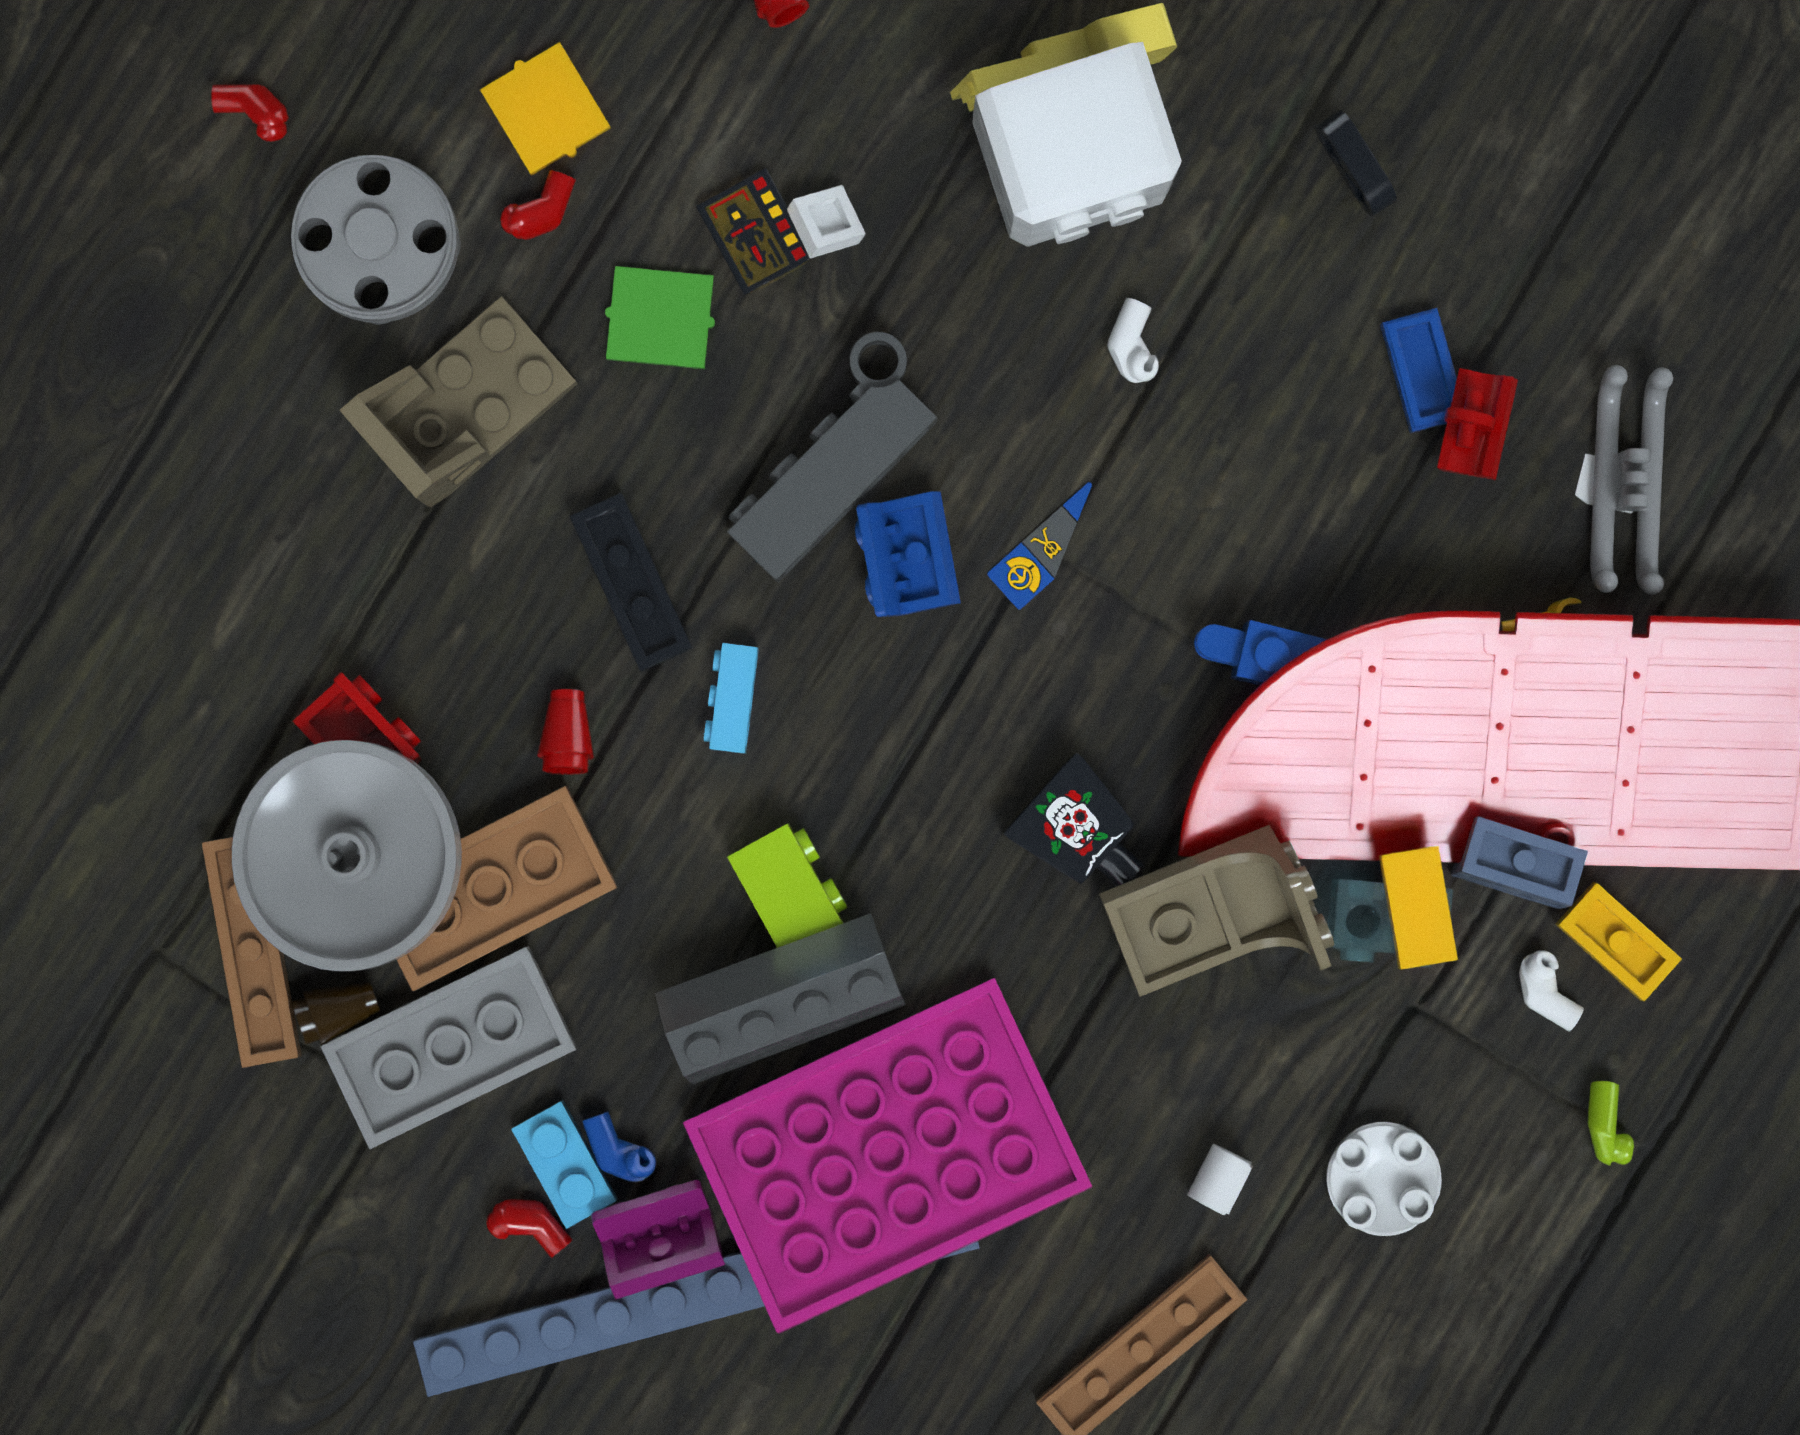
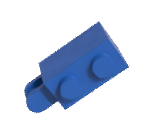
[1194,620,1327,686]

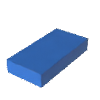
[1380,308,1457,434]

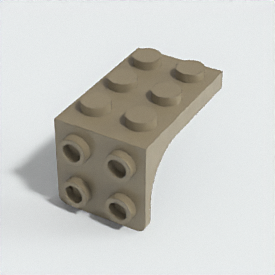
[1099,825,1335,997]

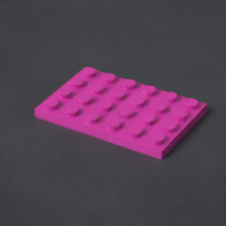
[683,978,1092,1334]

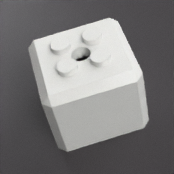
[972,42,1182,247]

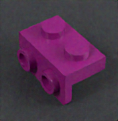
[591,1180,725,1300]

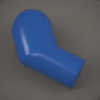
[582,1111,656,1182]

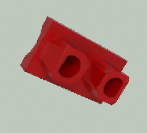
[1437,368,1518,480]

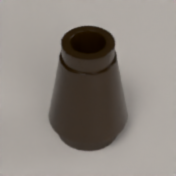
[291,980,380,1045]

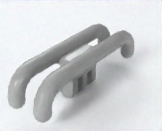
[1590,365,1673,595]

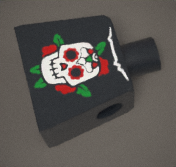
[1002,752,1144,886]

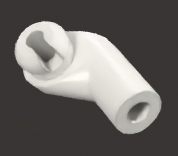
[1107,298,1159,383]

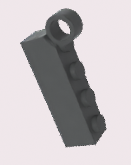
[727,332,937,583]

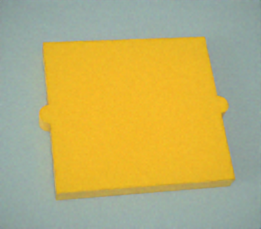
[480,42,611,176]

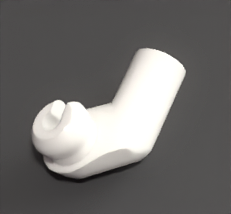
[1519,950,1584,1032]

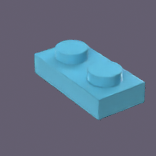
[511,1100,618,1229]

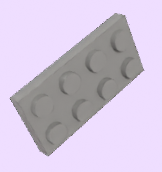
[320,946,578,1149]

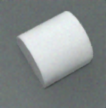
[1187,1144,1253,1216]

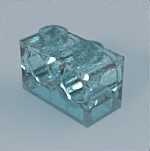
[1328,878,1453,968]

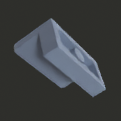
[1451,817,1588,909]

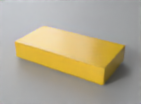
[1379,846,1458,970]

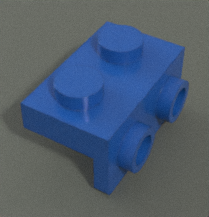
[855,491,961,617]

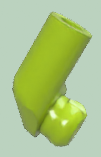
[1588,1081,1634,1166]

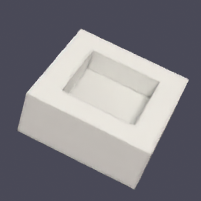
[787,185,866,258]

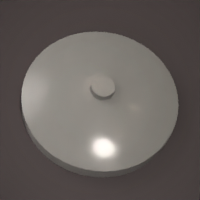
[232,740,462,971]

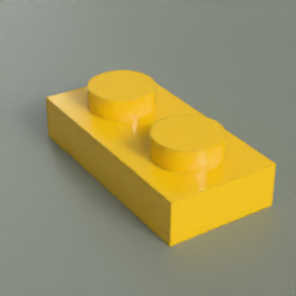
[1555,882,1682,1001]

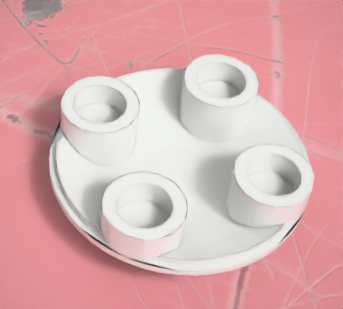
[1327,1122,1442,1236]

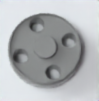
[291,155,461,325]

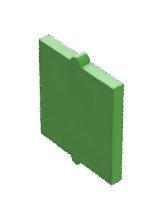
[605,266,715,369]

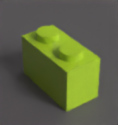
[727,823,848,948]

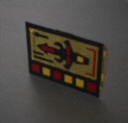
[696,168,813,295]

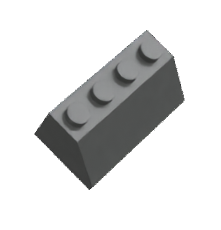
[655,913,906,1084]

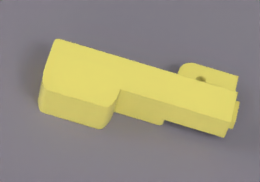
[950,3,1177,112]

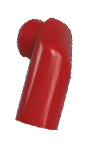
[211,84,289,142]
[500,170,576,240]

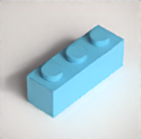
[704,643,759,754]

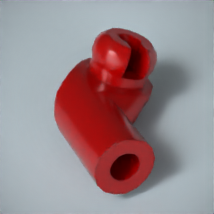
[486,1199,573,1258]

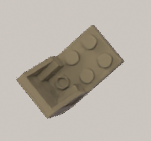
[339,296,578,508]

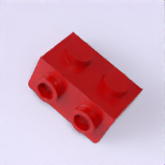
[293,672,422,764]

